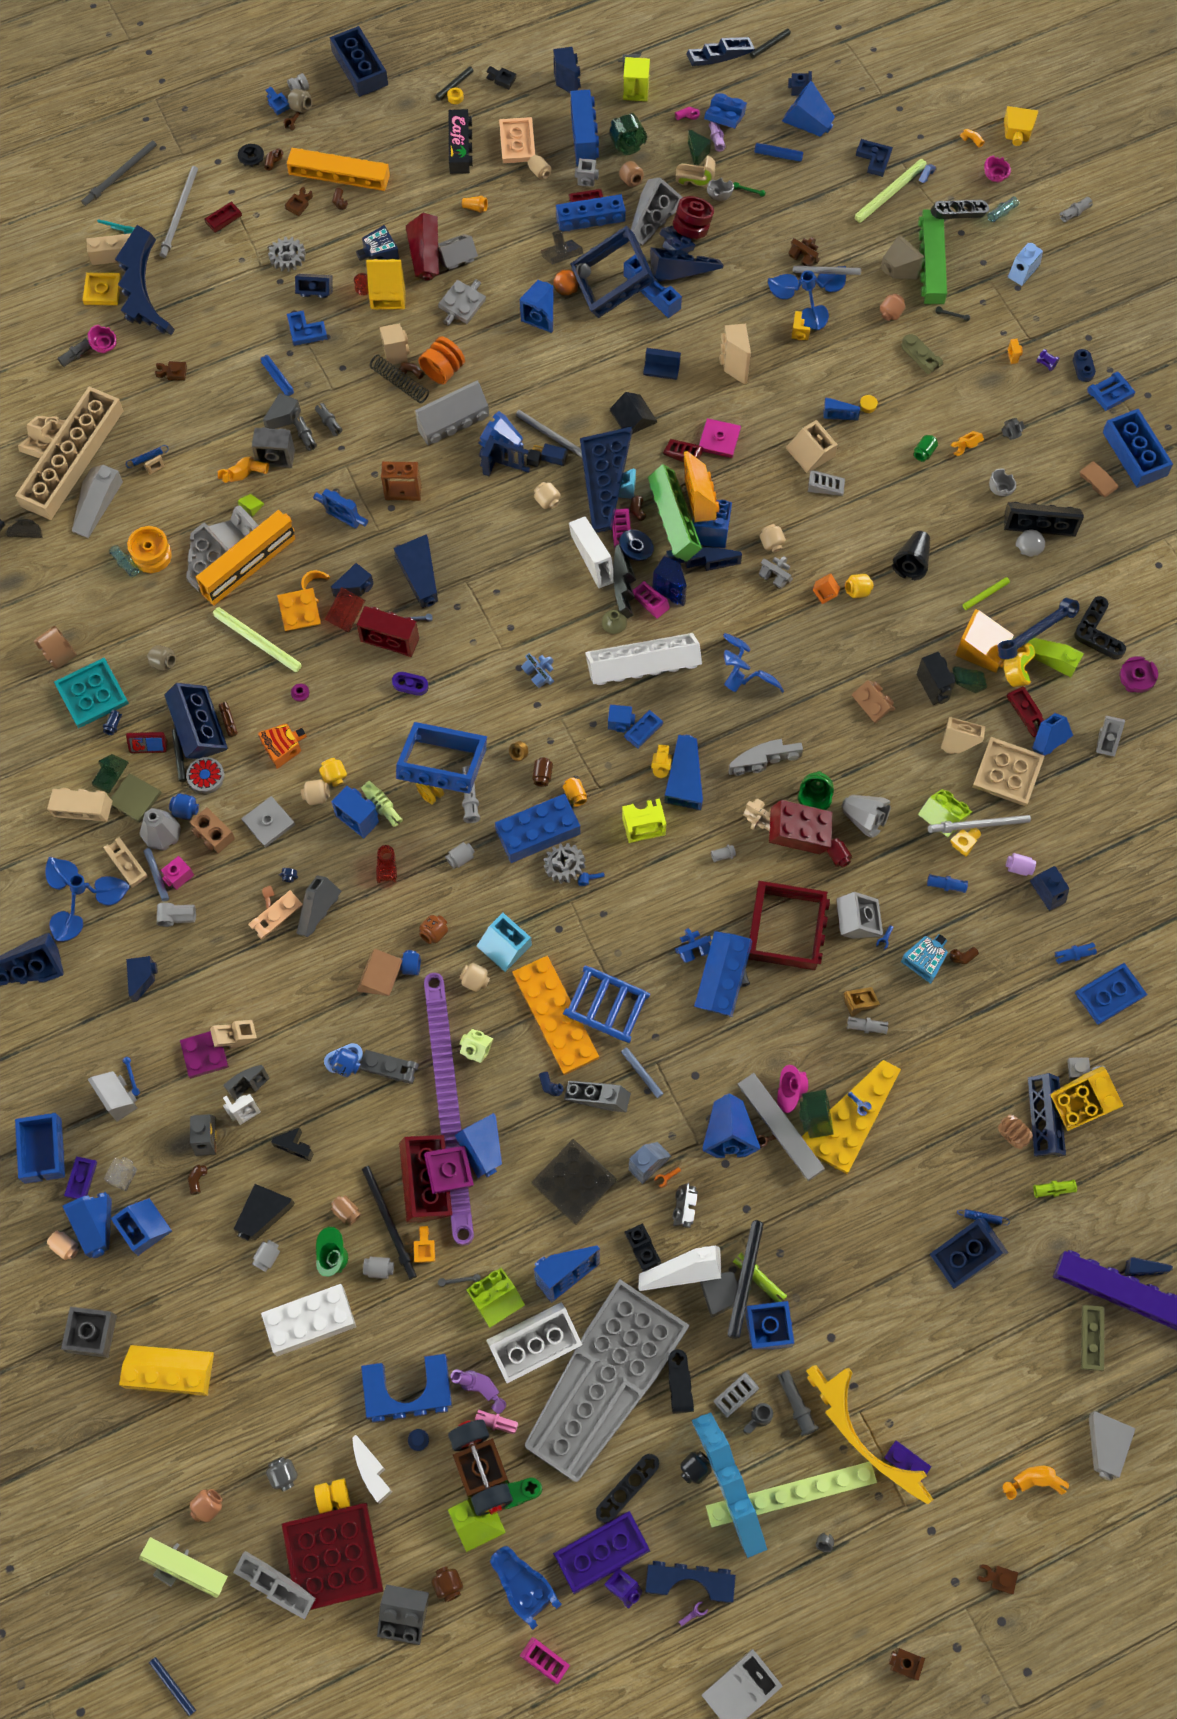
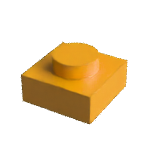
[1008,339,1023,364]

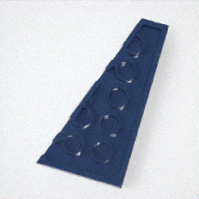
[580,427,633,533]

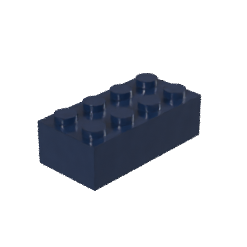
[329,26,388,97]

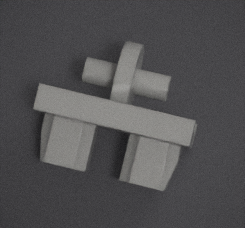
[759,556,793,589]

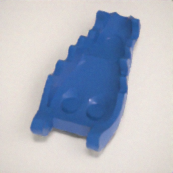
[490,1546,562,1630]

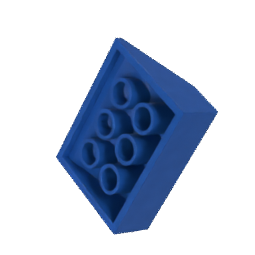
[534,1245,600,1303]

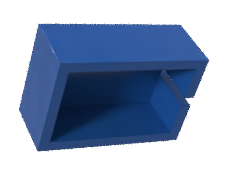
[15,1113,65,1184]

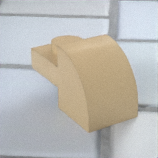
[210,1020,257,1049]

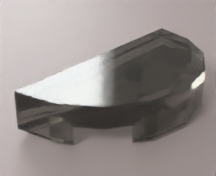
[6,519,43,538]

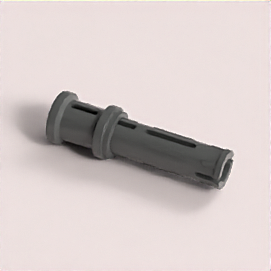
[777,1370,819,1437]

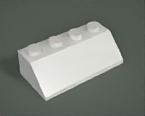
[486,1302,582,1383]

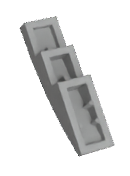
[233,1551,316,1620]

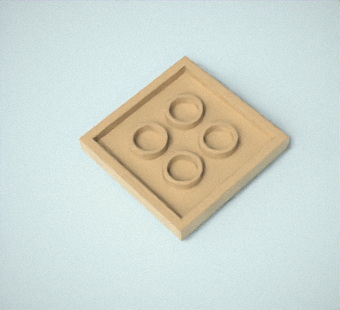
[972,737,1045,807]

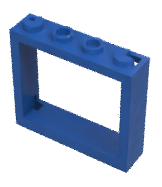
[396,722,487,794]

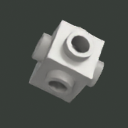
[575,158,599,187]

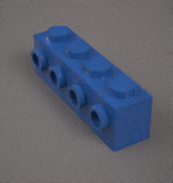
[556,194,626,232]

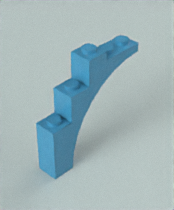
[692,1412,767,1558]

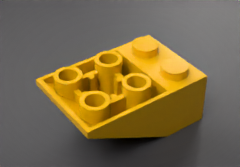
[366,259,406,309]
[1050,1066,1124,1131]

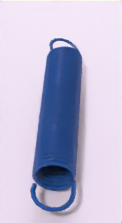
[126,445,168,468]
[957,1209,1010,1225]

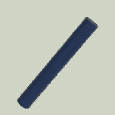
[149,1657,196,1717]

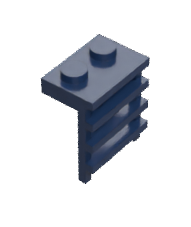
[479,435,530,477]

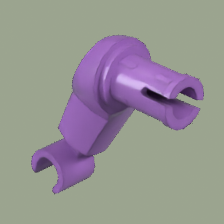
[451,1369,506,1414]

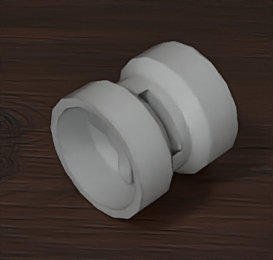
[287,73,309,91]

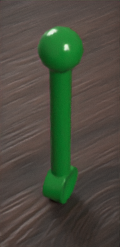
[733,182,766,197]

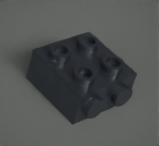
[916,651,956,705]

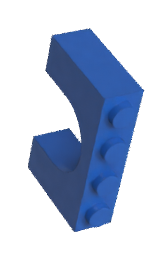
[361,1354,453,1423]

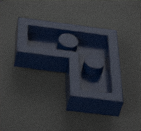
[856,139,893,177]
[660,226,696,256]

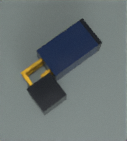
[527,443,568,467]

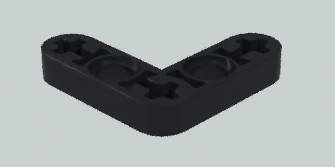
[1074,596,1126,659]

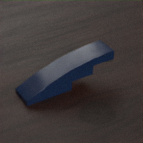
[686,37,755,66]
[666,547,742,571]

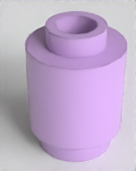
[1006,853,1036,876]

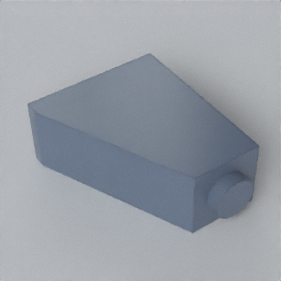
[629,1142,672,1184]

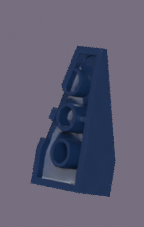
[650,247,724,281]
[0,933,64,985]

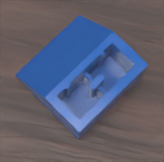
[110,1198,172,1256]

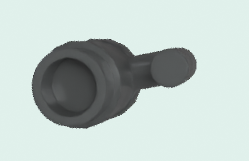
[743,1403,773,1435]

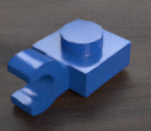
[266,87,290,115]

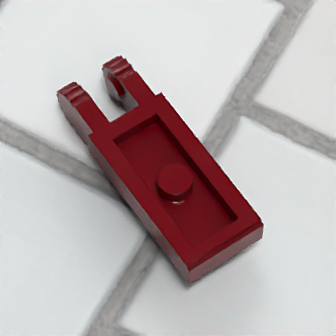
[1006,686,1044,737]

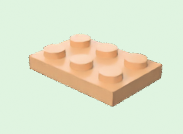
[499,117,535,163]

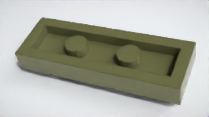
[1081,1305,1104,1372]

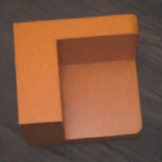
[813,573,840,604]

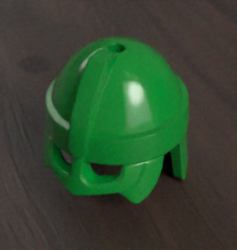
[798,771,834,810]

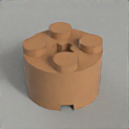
[34,626,77,670]

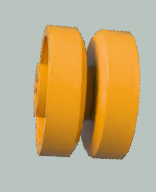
[127,526,172,573]

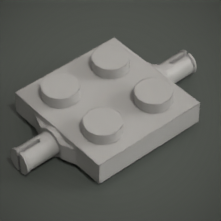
[438,279,486,326]

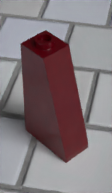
[406,212,439,281]

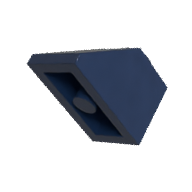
[331,563,374,598]
[126,956,158,1002]

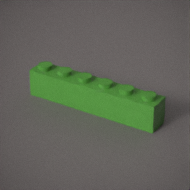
[918,209,947,304]
[648,464,702,562]

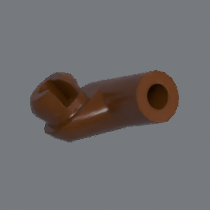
[332,188,348,210]
[630,495,647,521]
[188,1165,207,1195]

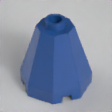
[478,411,524,454]

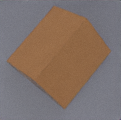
[357,949,402,996]

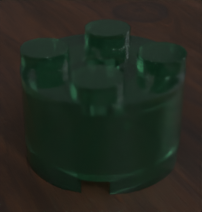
[609,113,647,155]

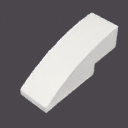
[353,1435,392,1504]

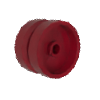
[672,196,714,239]

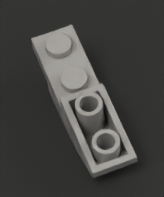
[728,739,803,776]

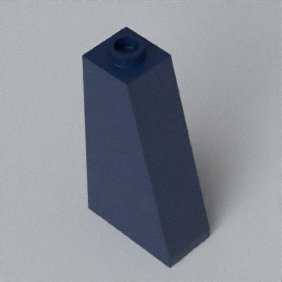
[394,534,438,608]

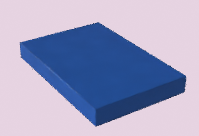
[1075,963,1148,1025]

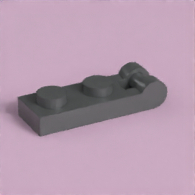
[360,1050,419,1084]

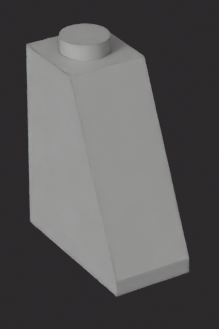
[1089,1411,1136,1481]

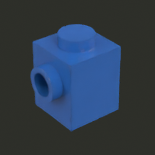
[608,705,635,732]

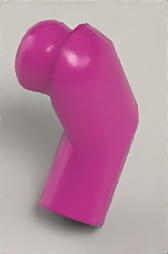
[675,107,700,120]

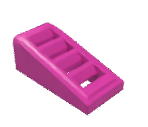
[612,509,631,548]
[633,581,670,619]
[520,1637,570,1685]

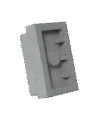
[207,505,259,551]

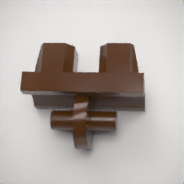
[788,237,820,266]

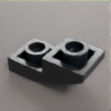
[625,1223,661,1272]

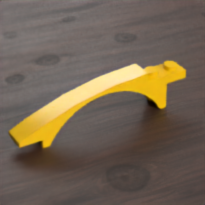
[806,1365,934,1504]

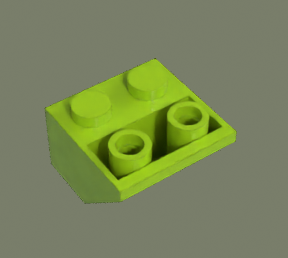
[918,789,972,837]
[466,1268,525,1328]

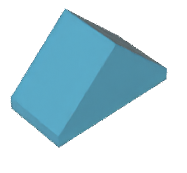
[618,468,636,499]

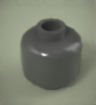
[266,1456,298,1491]

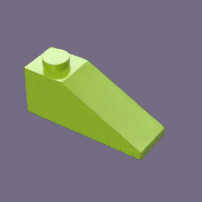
[1027,638,1084,677]

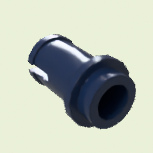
[103,710,122,735]

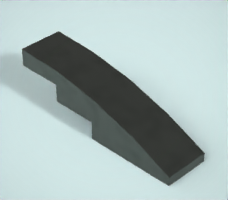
[613,544,636,619]

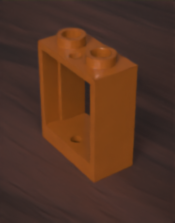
[381,461,422,501]

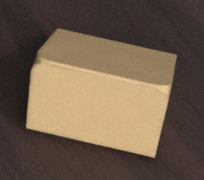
[143,455,165,475]

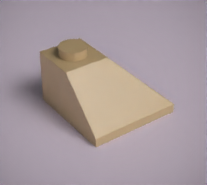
[941,717,985,754]

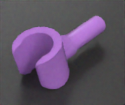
[679,1602,708,1626]

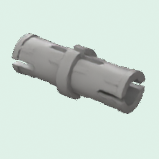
[1060,197,1093,222]
[847,1016,888,1035]

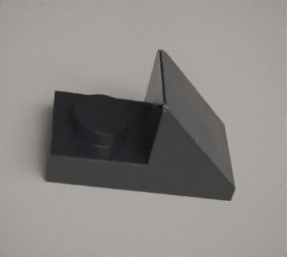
[271,1128,314,1162]

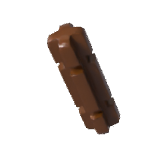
[219,702,238,737]

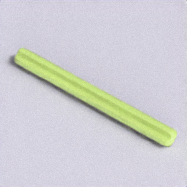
[855,159,927,223]
[213,607,302,672]

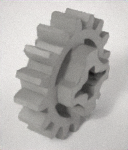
[268,237,306,272]
[544,843,586,884]

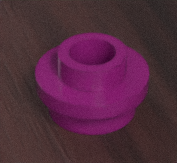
[291,684,310,702]

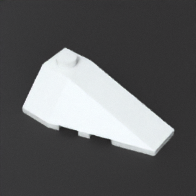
[638,1245,721,1291]

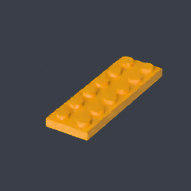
[512,955,599,1075]

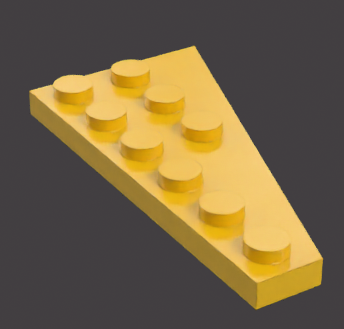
[802,1060,901,1174]

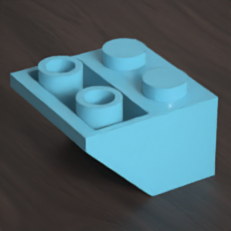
[477,913,532,972]

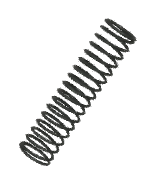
[370,355,429,403]

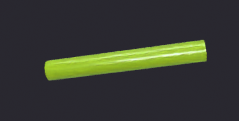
[962,577,1010,610]

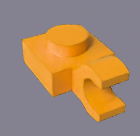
[951,431,984,456]
[414,1226,435,1263]

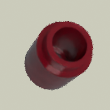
[827,838,852,868]

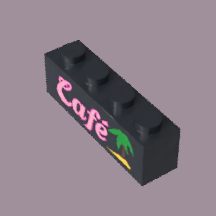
[448,109,473,174]

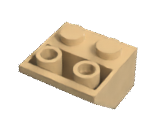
[786,420,838,473]

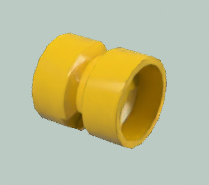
[314,1478,350,1514]

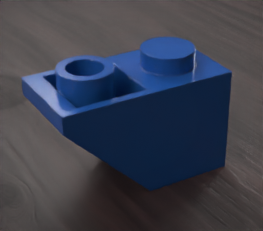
[1032,713,1073,756]

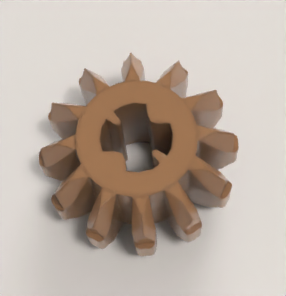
[998,1114,1033,1149]

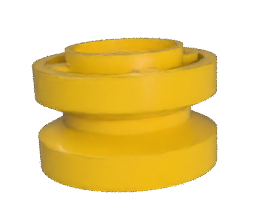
[416,783,444,805]

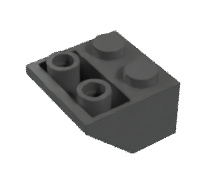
[377,1584,429,1645]

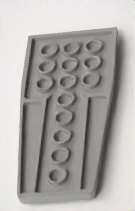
[525,1279,690,1482]

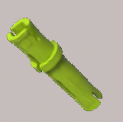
[733,1252,787,1302]

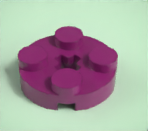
[1119,656,1158,693]

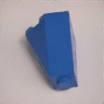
[782,81,835,137]
[520,280,554,333]
[703,1093,760,1158]
[63,1192,112,1258]

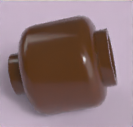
[431,1566,463,1602]

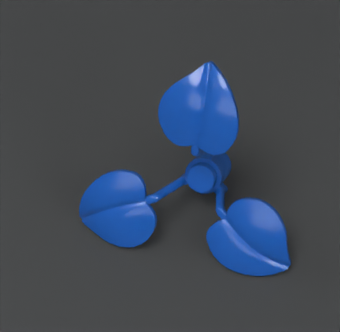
[768,266,846,331]
[723,633,784,694]
[45,857,130,942]

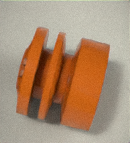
[418,336,465,385]

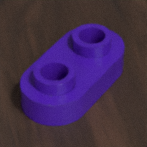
[392,672,429,696]

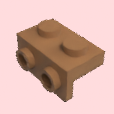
[852,680,895,723]

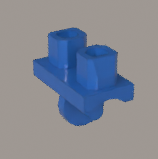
[675,928,712,963]

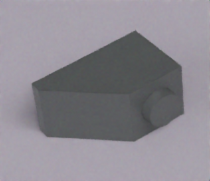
[263,393,301,429]

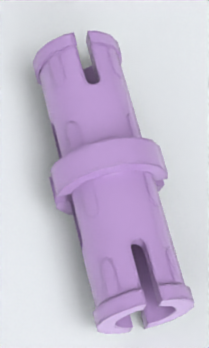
[709,121,726,152]

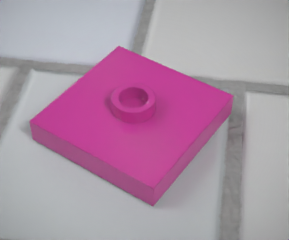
[699,418,741,458]

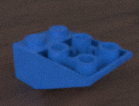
[693,499,732,548]

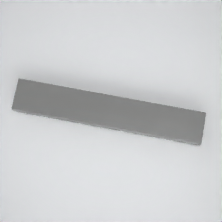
[738,1073,825,1181]

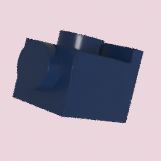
[788,71,812,96]

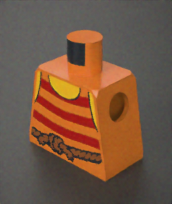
[258,724,307,769]

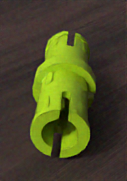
[1033,1179,1077,1198]

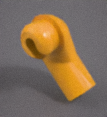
[960,129,985,148]

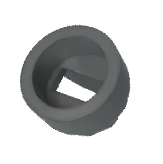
[576,263,591,279]
[816,1533,834,1552]

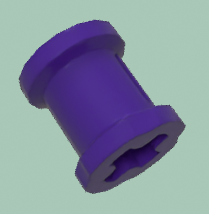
[1036,349,1060,371]

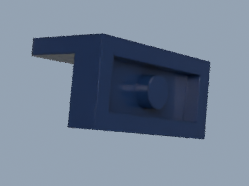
[643,348,681,380]

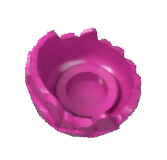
[984,155,1011,182]
[88,325,117,353]

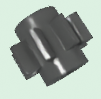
[1001,418,1025,440]

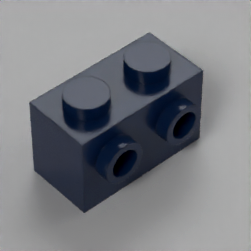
[295,274,333,298]

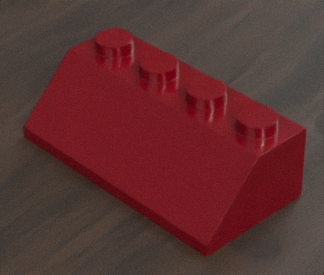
[399,1135,452,1223]

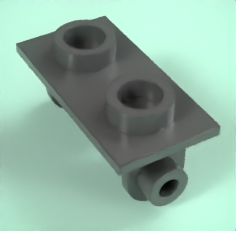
[672,1183,698,1228]

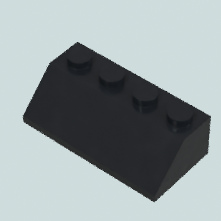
[1004,502,1084,537]

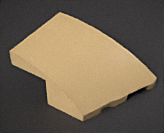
[18,416,66,458]

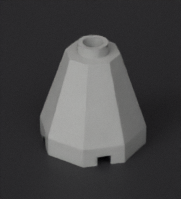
[842,795,891,838]
[139,808,181,851]

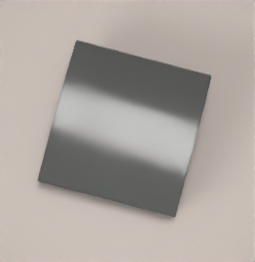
[223,1065,270,1101]

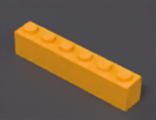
[287,148,390,191]

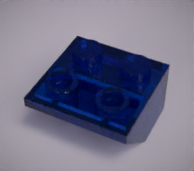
[652,556,687,606]

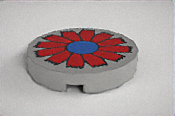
[186,757,225,794]

